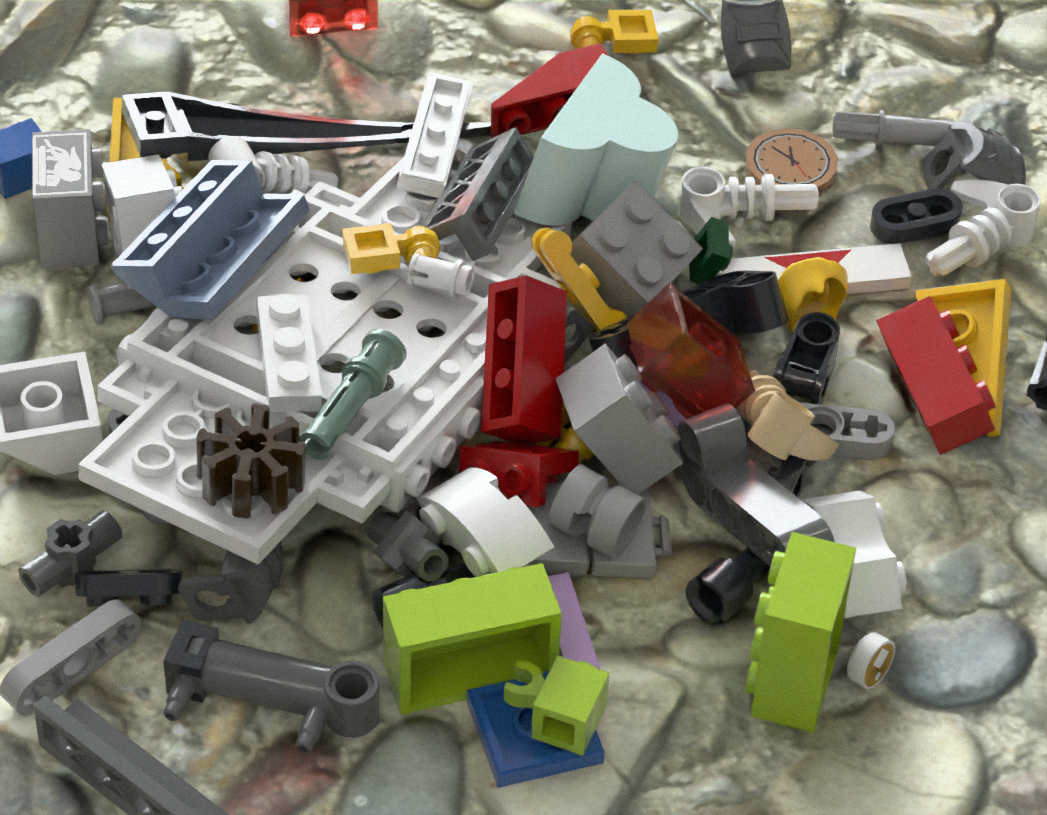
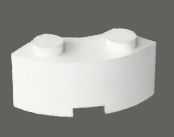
[416,467,554,577]
[800,491,906,618]

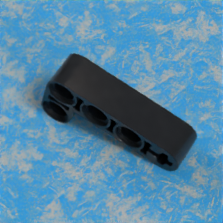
[589,270,789,377]

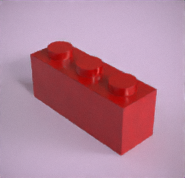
[481,275,567,444]
[876,296,996,455]

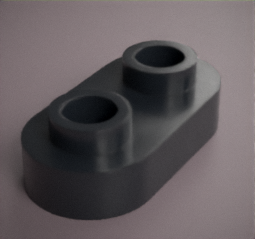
[870,188,963,244]
[75,569,183,607]

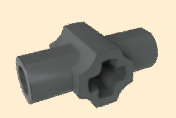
[18,510,122,597]
[368,511,449,581]

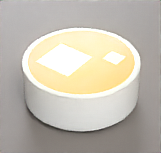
[847,632,895,689]

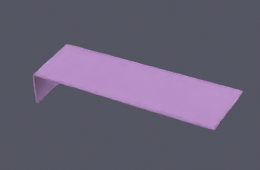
[548,572,600,669]

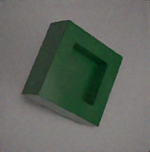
[689,217,733,285]

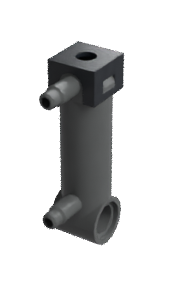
[163,619,380,753]

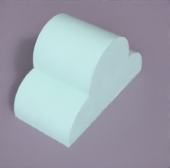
[514,53,678,225]

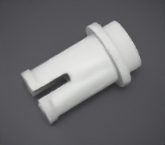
[407,253,474,299]

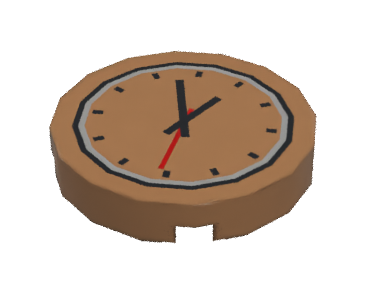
[744,128,838,197]

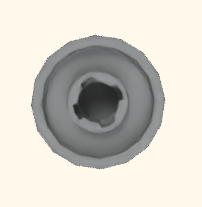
[548,464,647,559]

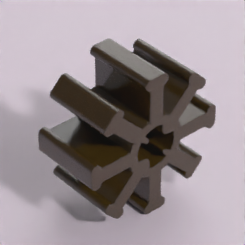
[196,404,306,519]

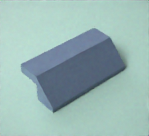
[111,160,310,319]

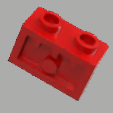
[459,441,579,508]

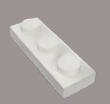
[256,294,322,413]

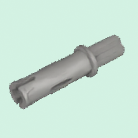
[832,110,971,147]

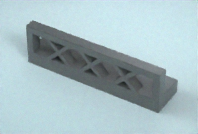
[422,127,534,261]
[33,695,229,815]

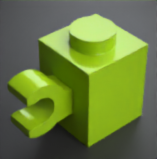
[504,655,610,756]

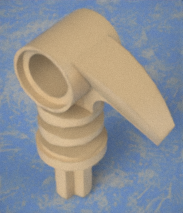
[735,370,839,461]

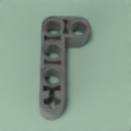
[678,403,835,566]

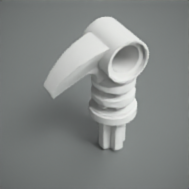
[208,136,339,194]
[679,167,819,248]
[925,180,1041,277]

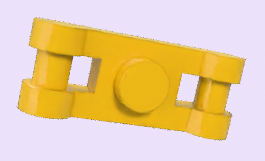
[531,228,627,332]

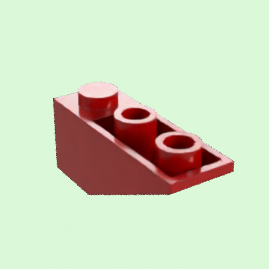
[490,43,609,139]

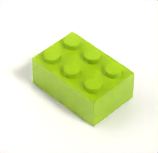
[745,532,857,733]
[383,563,562,715]

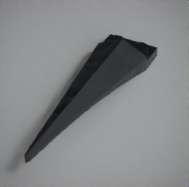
[122,92,491,162]

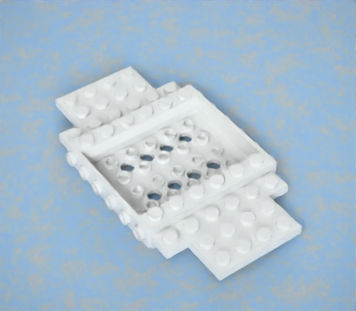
[78,157,572,565]

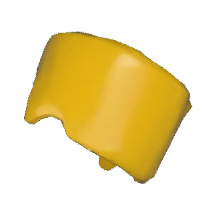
[778,257,849,334]

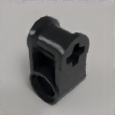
[773,312,840,404]

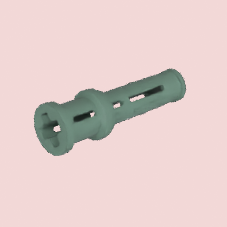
[299,329,407,460]

